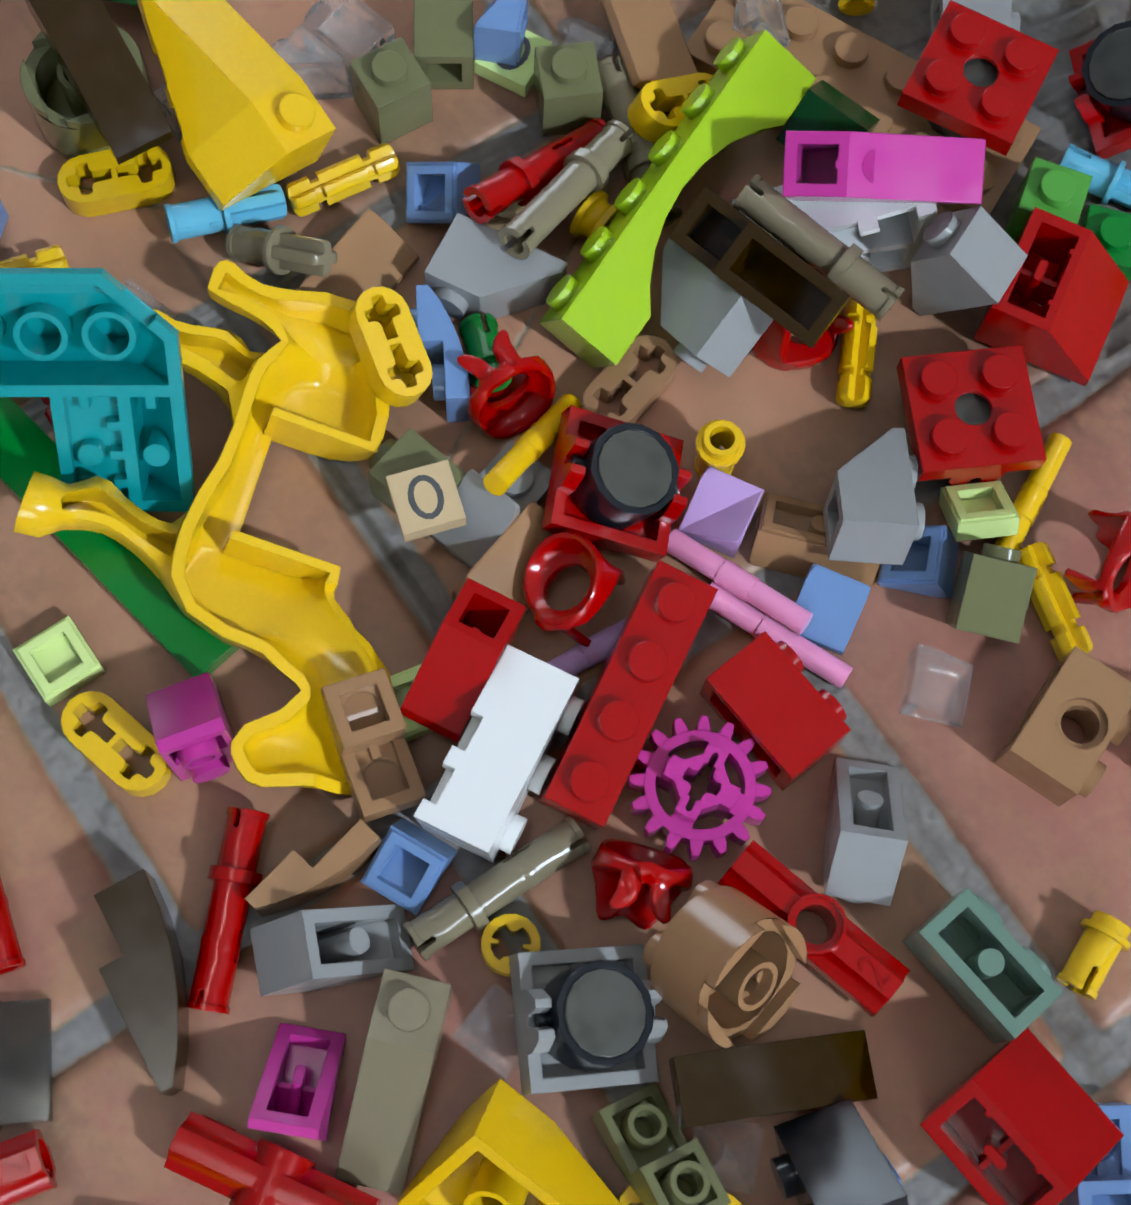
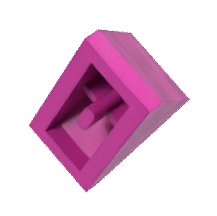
[247,1022,346,1141]

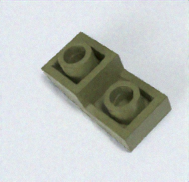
[591,1082,731,1205]

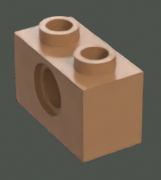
[994,646,1131,806]

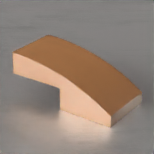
[321,668,427,823]
[245,819,382,917]

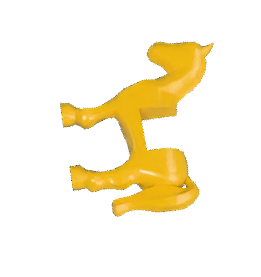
[13,260,414,795]

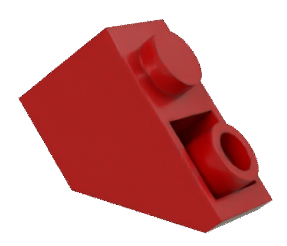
[400,578,526,743]

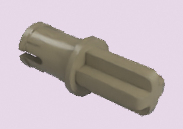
[225,223,337,277]

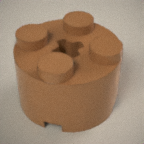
[643,880,807,1048]

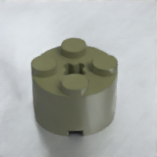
[20,26,153,160]

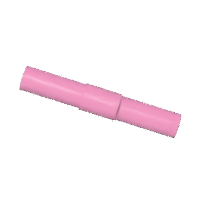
[667,529,813,635]
[709,582,853,689]

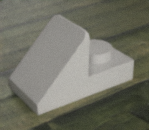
[431,440,551,569]

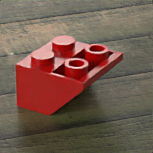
[973,207,1129,386]
[920,1027,1124,1205]

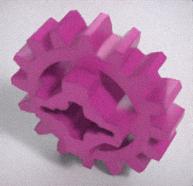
[627,715,771,861]

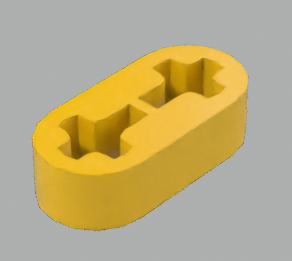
[627,73,713,143]
[57,146,175,217]
[348,286,433,407]
[61,691,172,797]

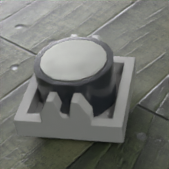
[509,944,668,1096]

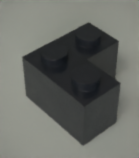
[770,1098,909,1205]

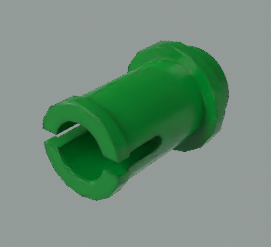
[459,313,512,393]

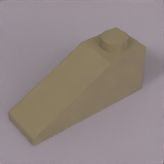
[335,968,453,1195]

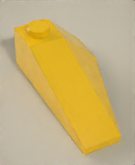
[137,0,336,211]
[397,1078,621,1205]

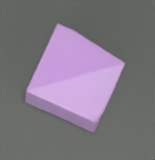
[679,466,764,558]

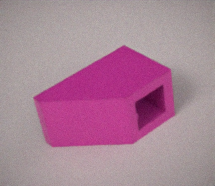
[145,672,235,783]

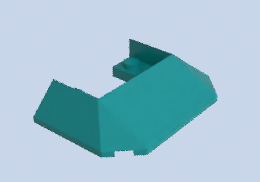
[0,268,196,512]

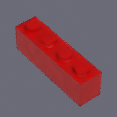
[538,560,718,830]

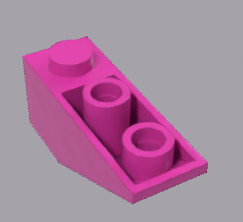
[782,131,986,204]

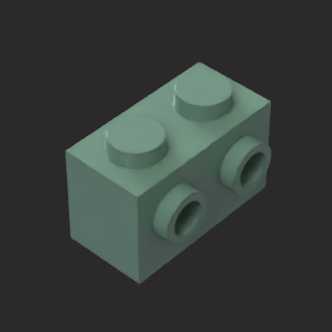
[902,888,1064,1044]

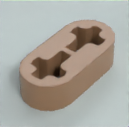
[582,334,677,424]

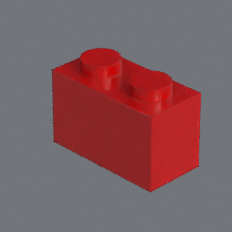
[699,631,851,791]

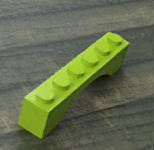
[539,29,816,368]

